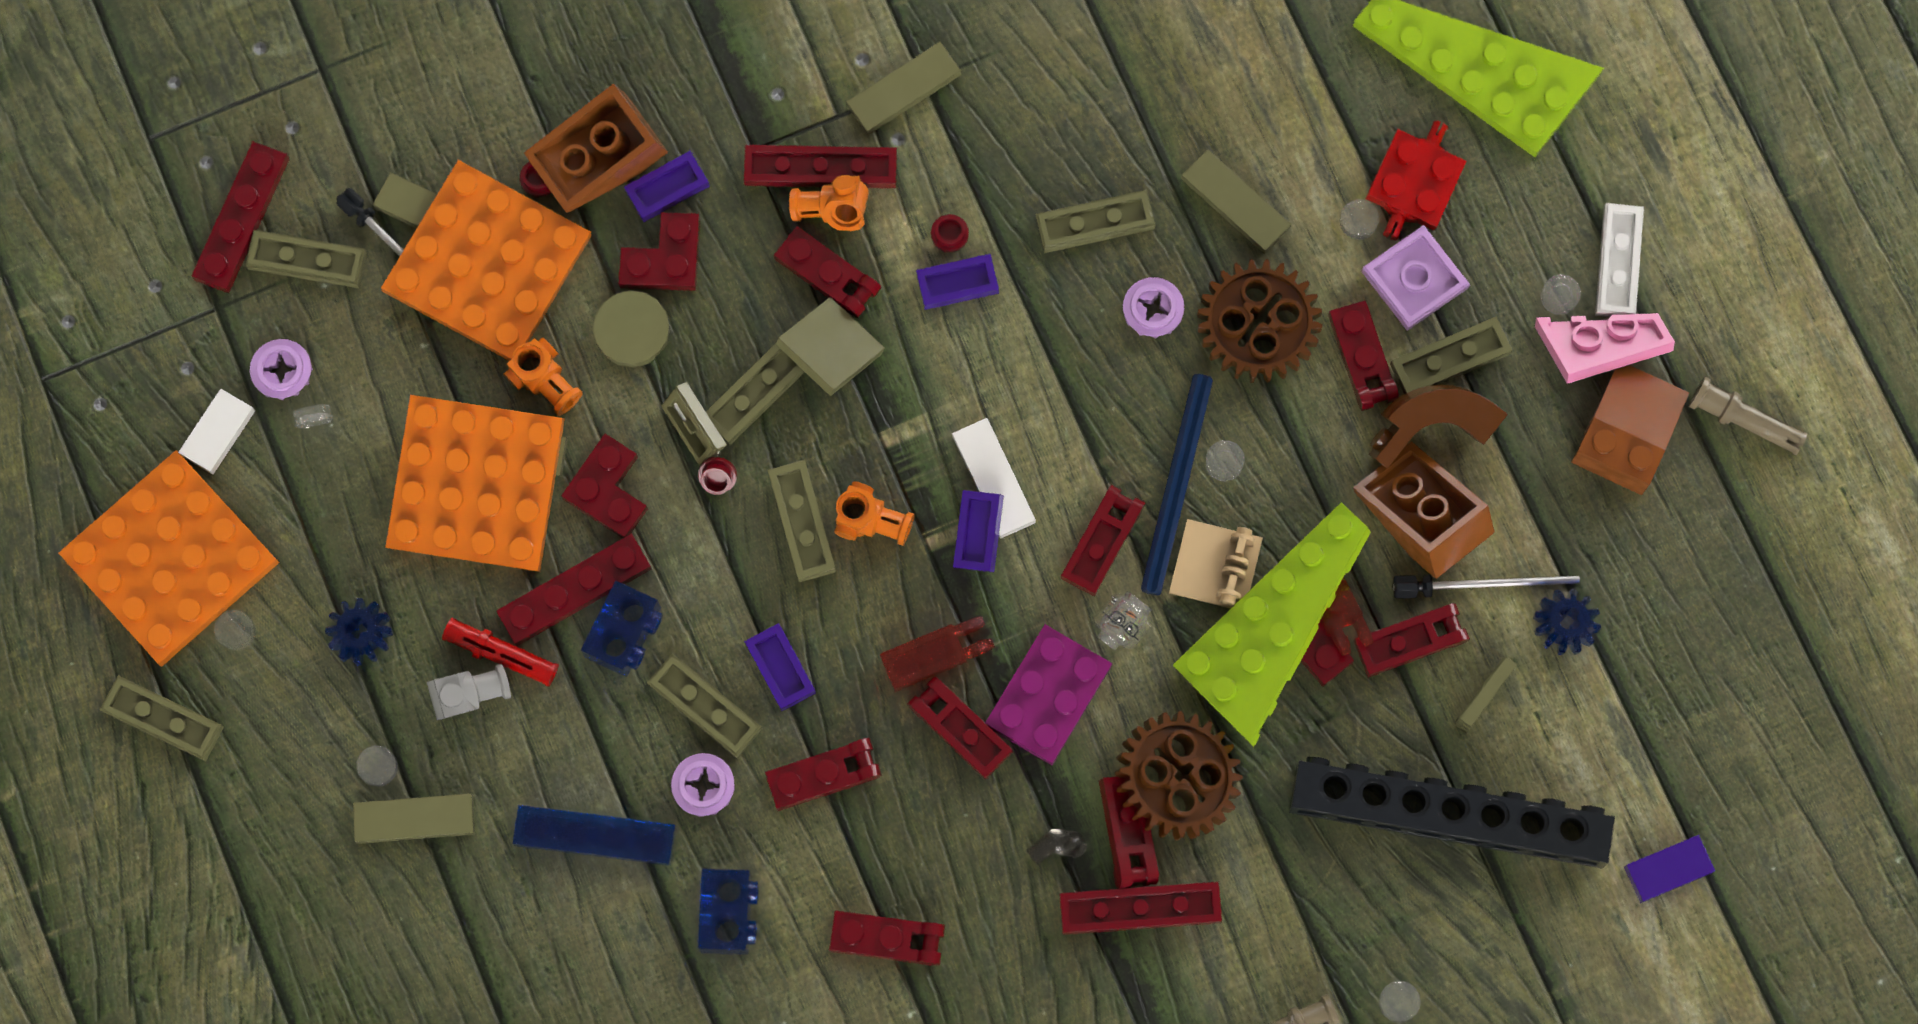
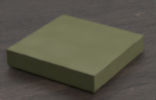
[776,297,885,396]

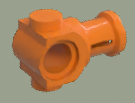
[789,175,869,231]
[503,337,583,416]
[834,481,915,546]

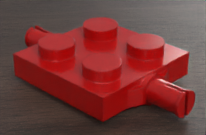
[1365,121,1466,241]

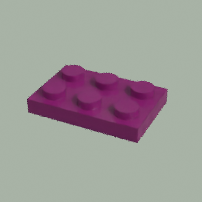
[985,624,1112,766]

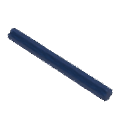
[1141,374,1213,595]

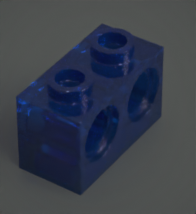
[581,580,663,677]
[698,869,759,955]

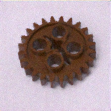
[1197,259,1322,383]
[1114,711,1243,841]

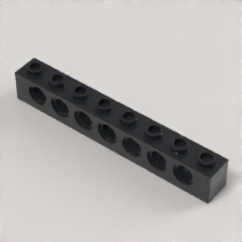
[1289,757,1615,869]

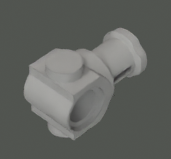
[427,664,511,720]

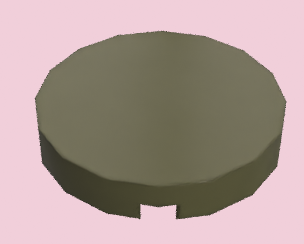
[593,290,670,368]

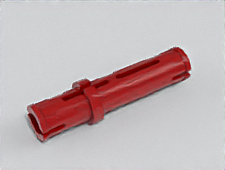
[442,617,559,687]

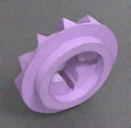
[1123,277,1184,339]
[250,339,313,401]
[671,753,735,817]

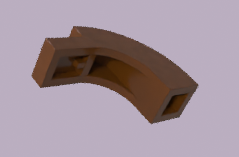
[1368,385,1508,468]

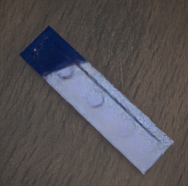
[512,805,676,866]

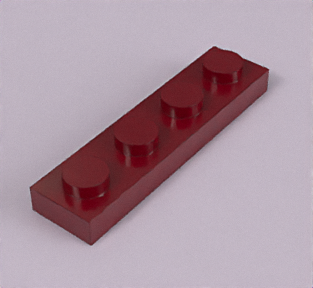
[191,141,290,293]
[744,145,897,188]
[496,533,652,646]
[1059,882,1222,935]

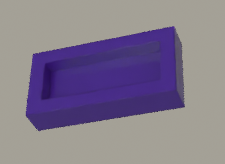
[624,151,710,223]
[916,254,999,310]
[953,490,1004,573]
[744,623,816,712]
[1624,835,1715,903]

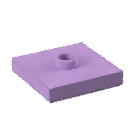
[1361,225,1470,331]

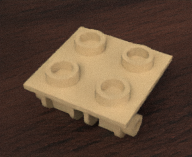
[1169,519,1263,609]

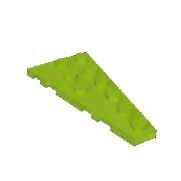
[1353,0,1604,157]
[1173,502,1371,747]

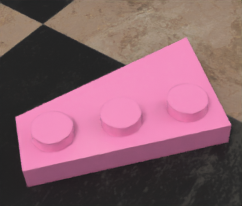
[1535,313,1675,384]

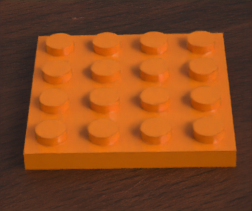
[381,160,591,361]
[385,395,565,572]
[58,450,279,667]

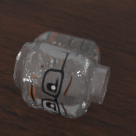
[1094,591,1152,651]

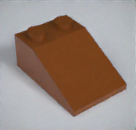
[524,83,668,213]
[1571,365,1689,495]
[1353,441,1495,579]

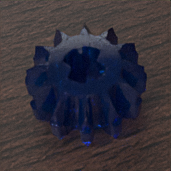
[1533,589,1601,655]
[325,598,393,665]

